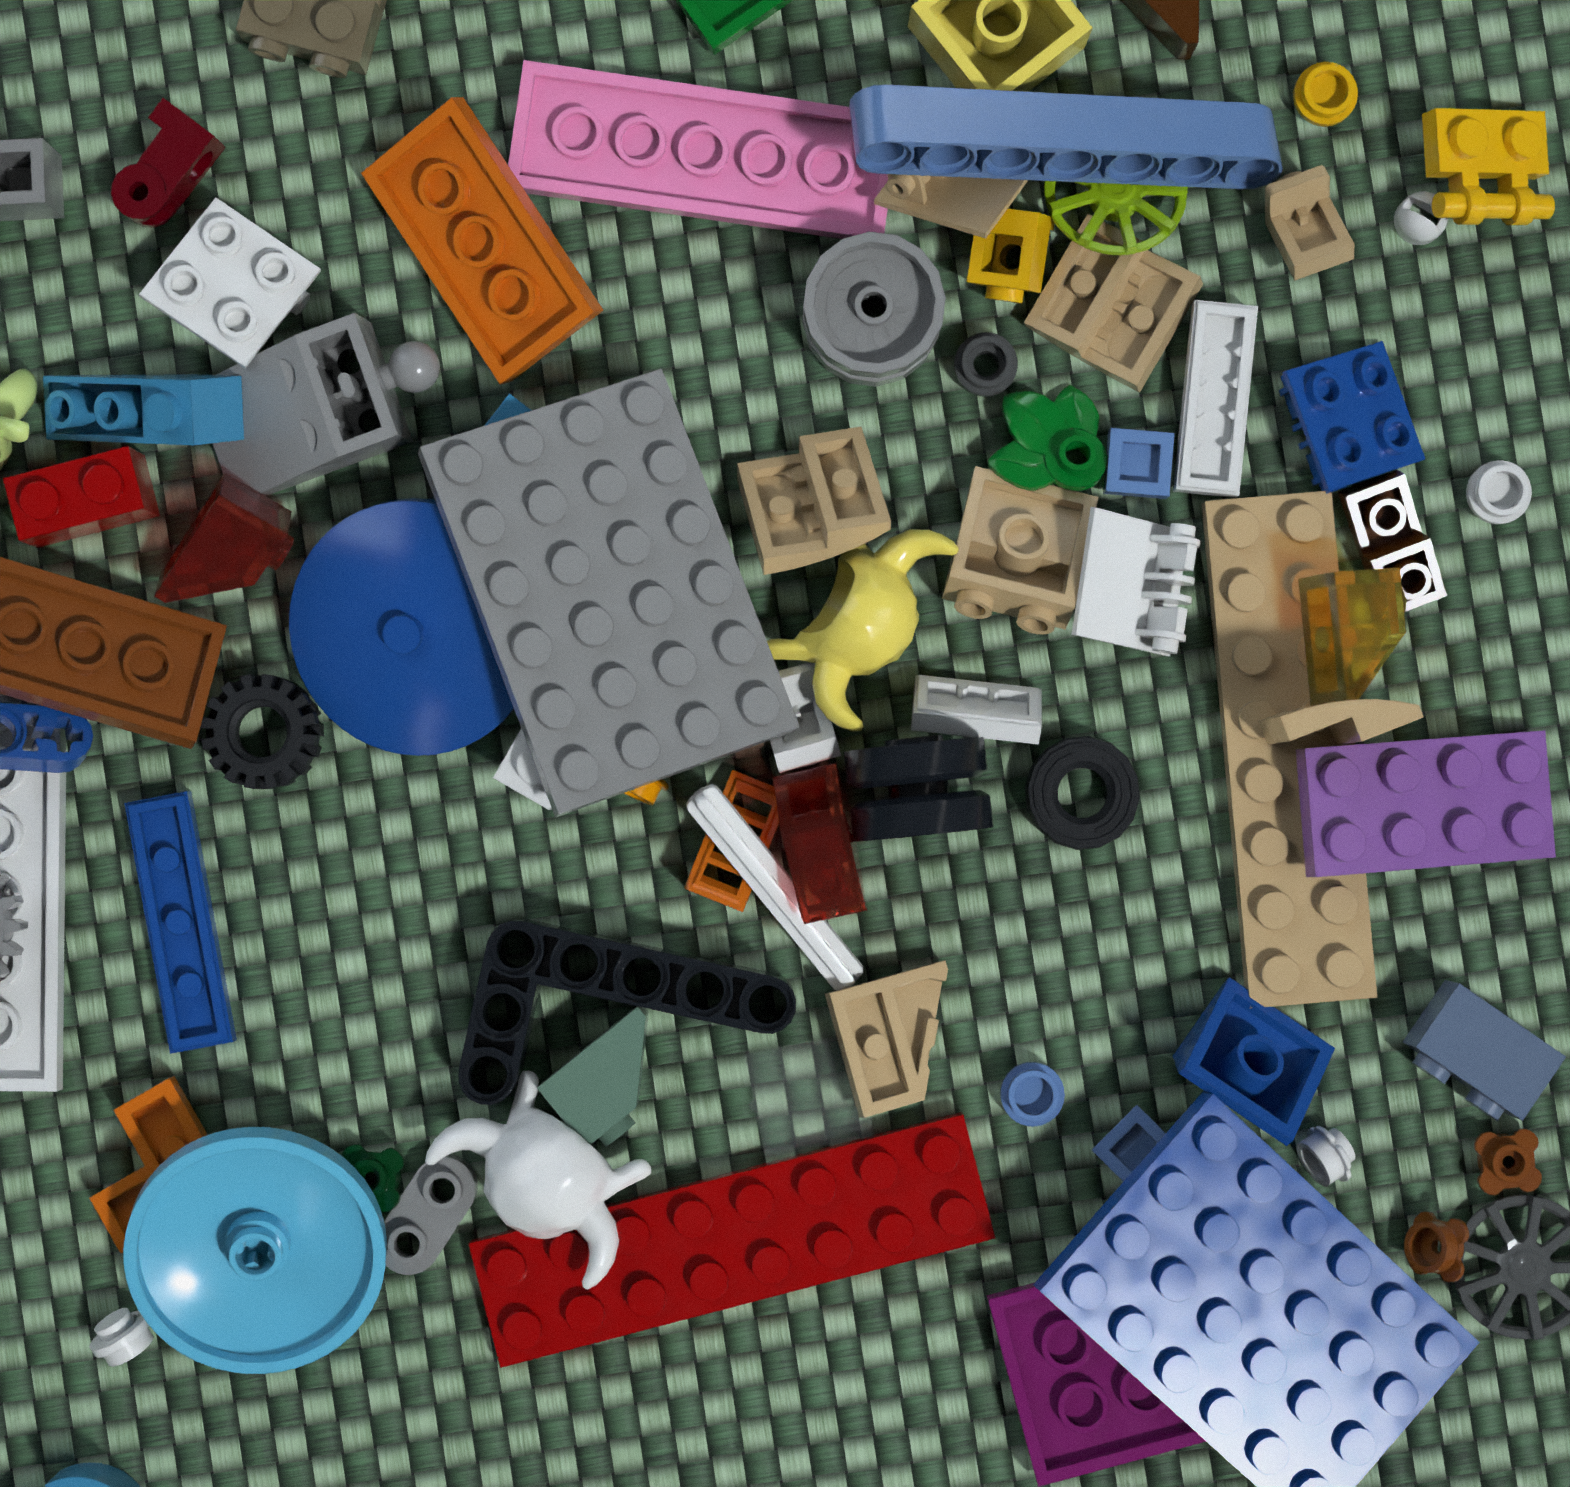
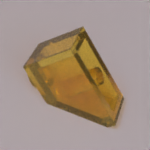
[1298,568,1406,706]

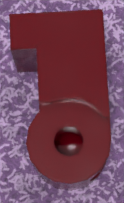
[111,98,226,228]

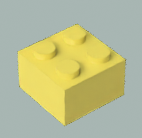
[908,0,1093,92]

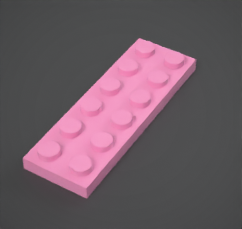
[508,60,888,239]

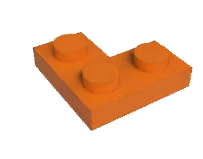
[89,1076,208,1254]

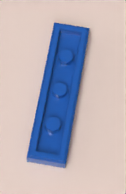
[124,791,237,1054]

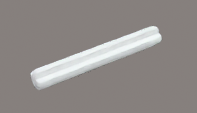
[686,784,863,990]

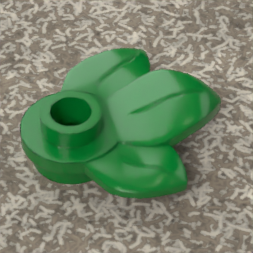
[988,385,1108,491]

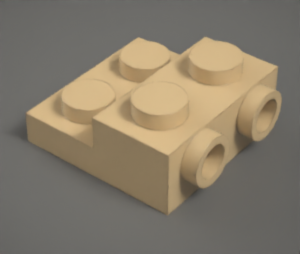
[942,466,1099,634]

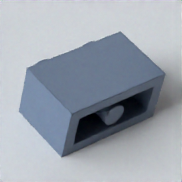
[1402,980,1566,1121]

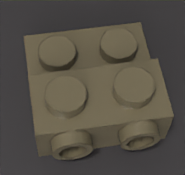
[236,0,387,78]

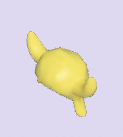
[767,529,959,731]

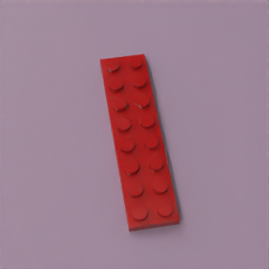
[468,1112,996,1368]

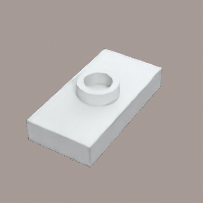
[911,675,1042,744]

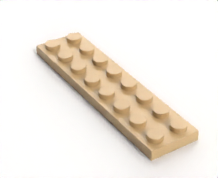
[1201,491,1377,1009]

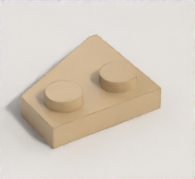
[825,960,948,1118]

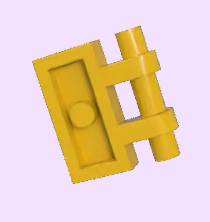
[1422,108,1555,225]

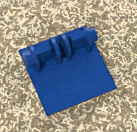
[1278,341,1425,494]

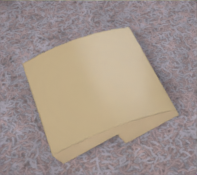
[1024,214,1203,393]
[737,427,891,575]
[1258,699,1424,745]

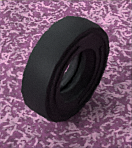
[1025,736,1140,850]

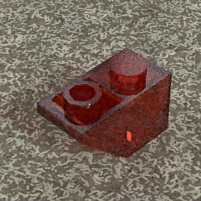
[773,763,867,924]

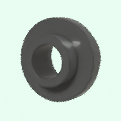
[954,332,1018,397]

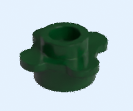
[342,1144,404,1212]

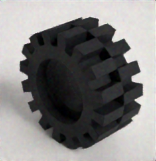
[201,674,324,789]

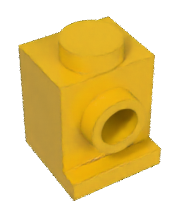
[967,209,1054,304]

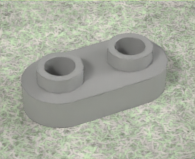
[384,1154,478,1275]

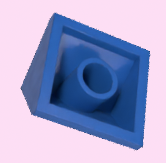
[1173,977,1335,1146]

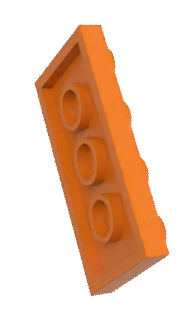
[361,97,604,384]

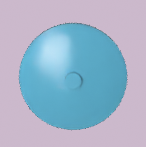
[123,1127,387,1374]

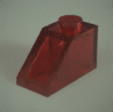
[154,473,294,603]

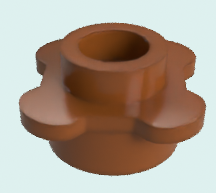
[1474,1128,1542,1195]
[1404,1212,1469,1282]

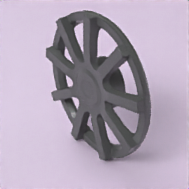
[1454,1195,1570,1340]

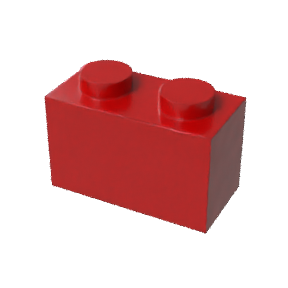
[3,446,160,548]

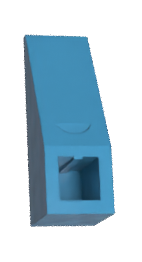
[43,374,244,446]

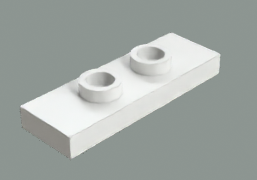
[1173,300,1258,498]

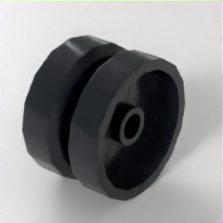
[844,735,994,842]

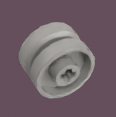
[802,231,946,387]

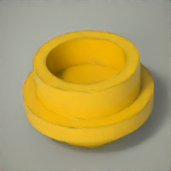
[1293,62,1358,127]

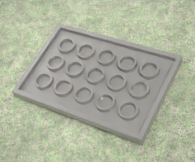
[418,369,800,818]

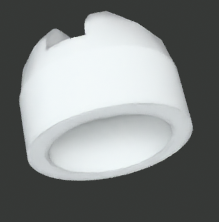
[1394,191,1448,245]

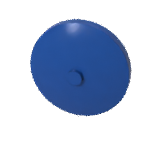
[289,498,515,756]

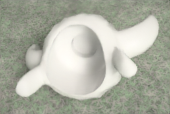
[425,1071,651,1289]

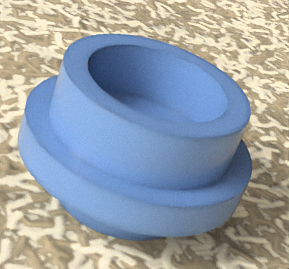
[1000,1062,1065,1127]

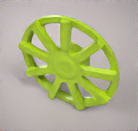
[1044,181,1188,255]

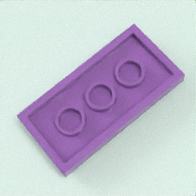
[1296,730,1556,877]

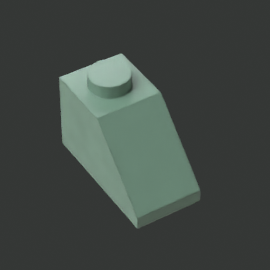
[537,1006,649,1147]

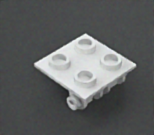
[139,197,321,369]
[1071,507,1201,656]

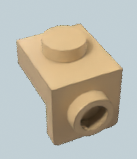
[1265,165,1355,281]

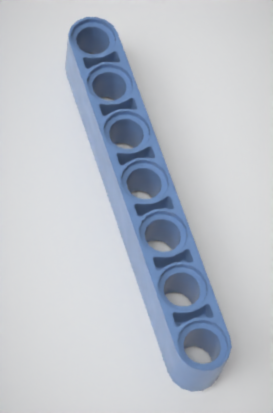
[849,84,1283,189]

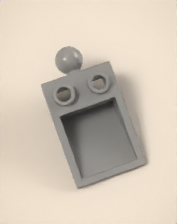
[212,313,440,507]

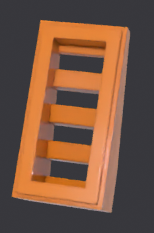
[684,770,791,912]

